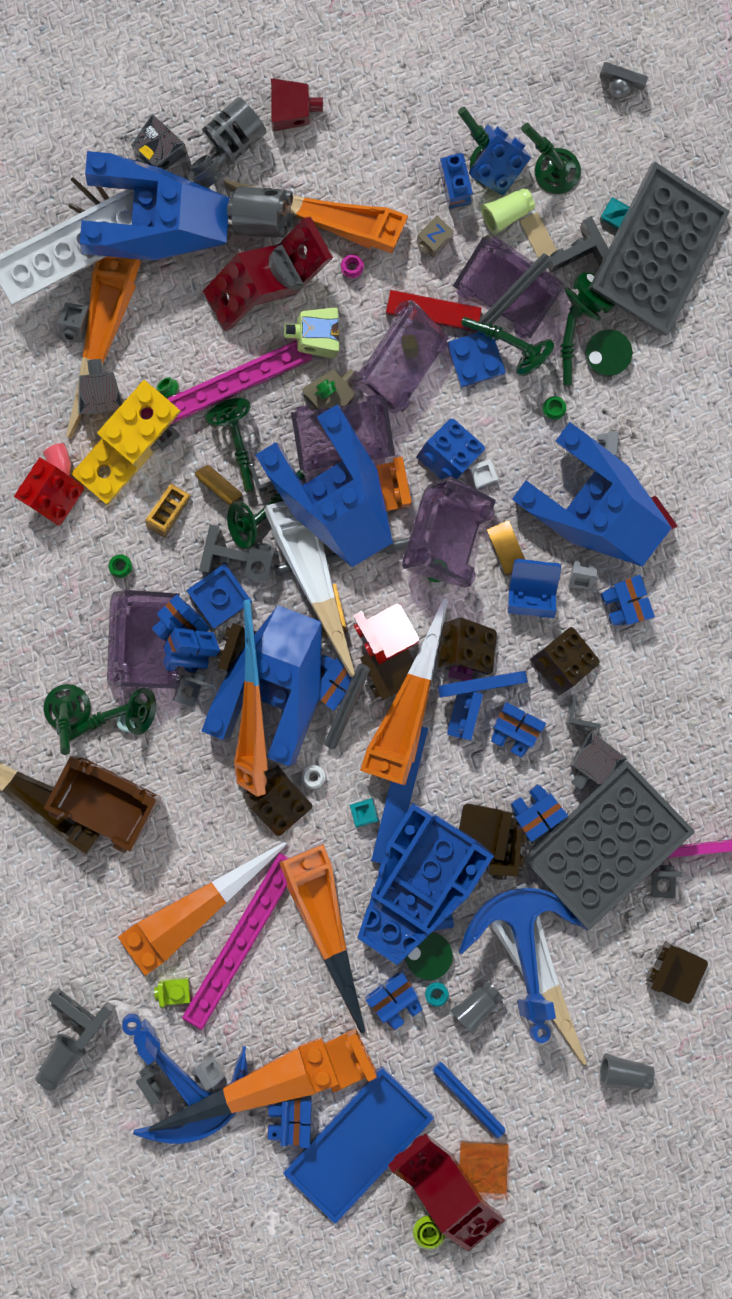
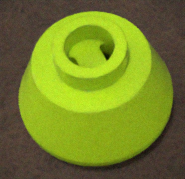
[413,1215,445,1250]

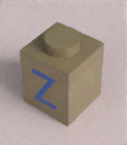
[417,215,454,258]

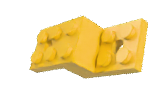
[71,380,181,505]

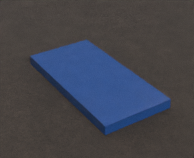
[283,1066,434,1224]

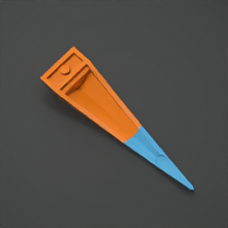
[234,599,268,796]

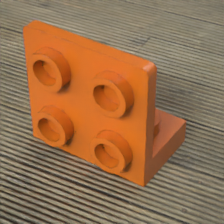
[375,456,412,512]
[325,1028,377,1092]

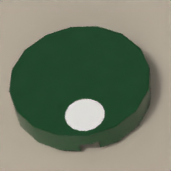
[574,273,615,313]
[585,329,633,377]
[406,932,453,980]

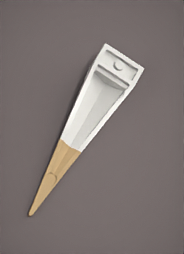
[264,501,355,678]
[482,882,587,1065]

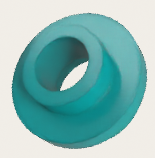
[425,982,449,1007]

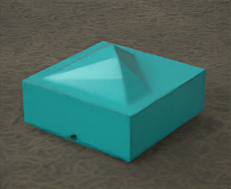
[600,197,629,230]
[350,798,380,828]

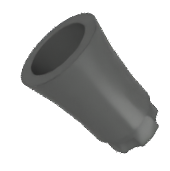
[450,981,504,1035]
[35,1034,86,1091]
[600,1053,655,1090]

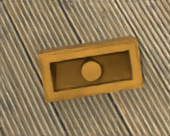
[195,465,243,506]

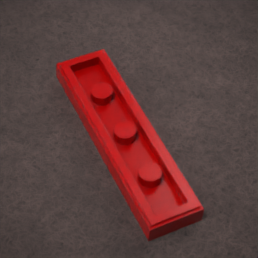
[386,290,482,332]

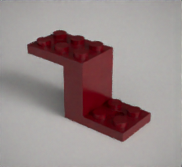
[203,216,333,331]
[388,1133,506,1251]

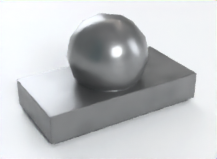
[600,62,649,99]

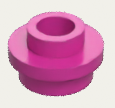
[341,255,364,278]

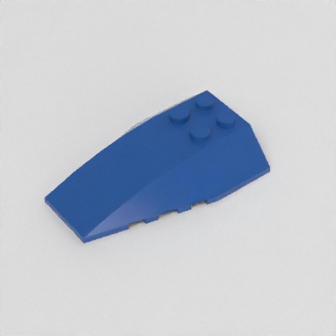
[357,803,494,965]

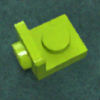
[154,977,191,1008]

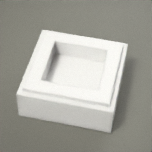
[468,459,499,490]

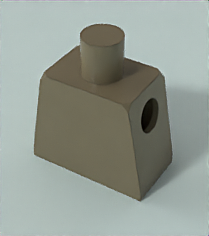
[302,369,360,415]

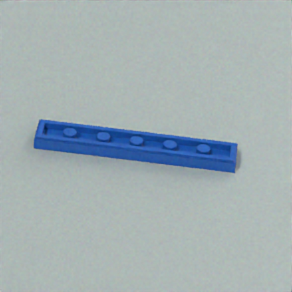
[371,726,428,863]

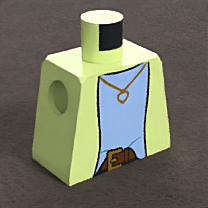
[284,308,339,359]

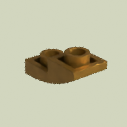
[487,521,525,576]

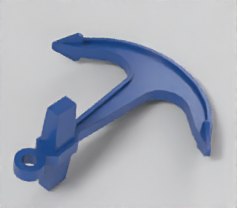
[459,888,588,1043]
[122,1014,248,1144]

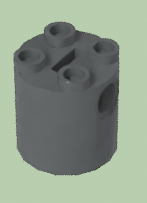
[227,186,295,238]

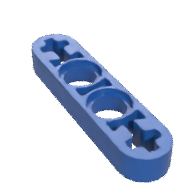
[437,671,528,698]

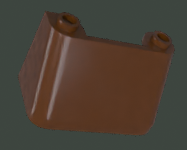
[43,755,161,853]

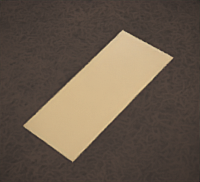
[519,212,557,258]

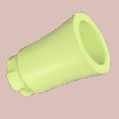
[481,188,535,235]

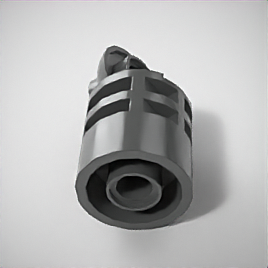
[188,97,267,187]

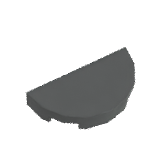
[269,244,304,290]

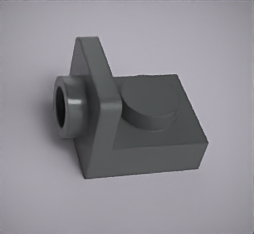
[58,302,89,343]
[136,1064,163,1106]

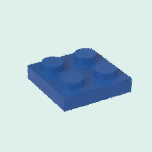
[447,332,506,388]
[186,563,252,629]

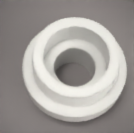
[302,765,325,789]

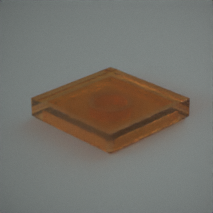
[459,1140,509,1194]

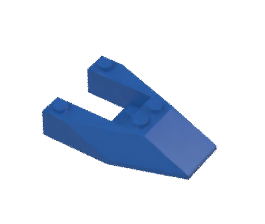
[80,151,230,261]
[255,404,393,567]
[512,422,672,567]
[201,605,322,766]

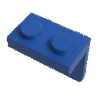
[469,124,531,195]
[416,418,485,488]
[507,559,561,618]

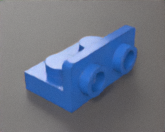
[447,692,483,741]

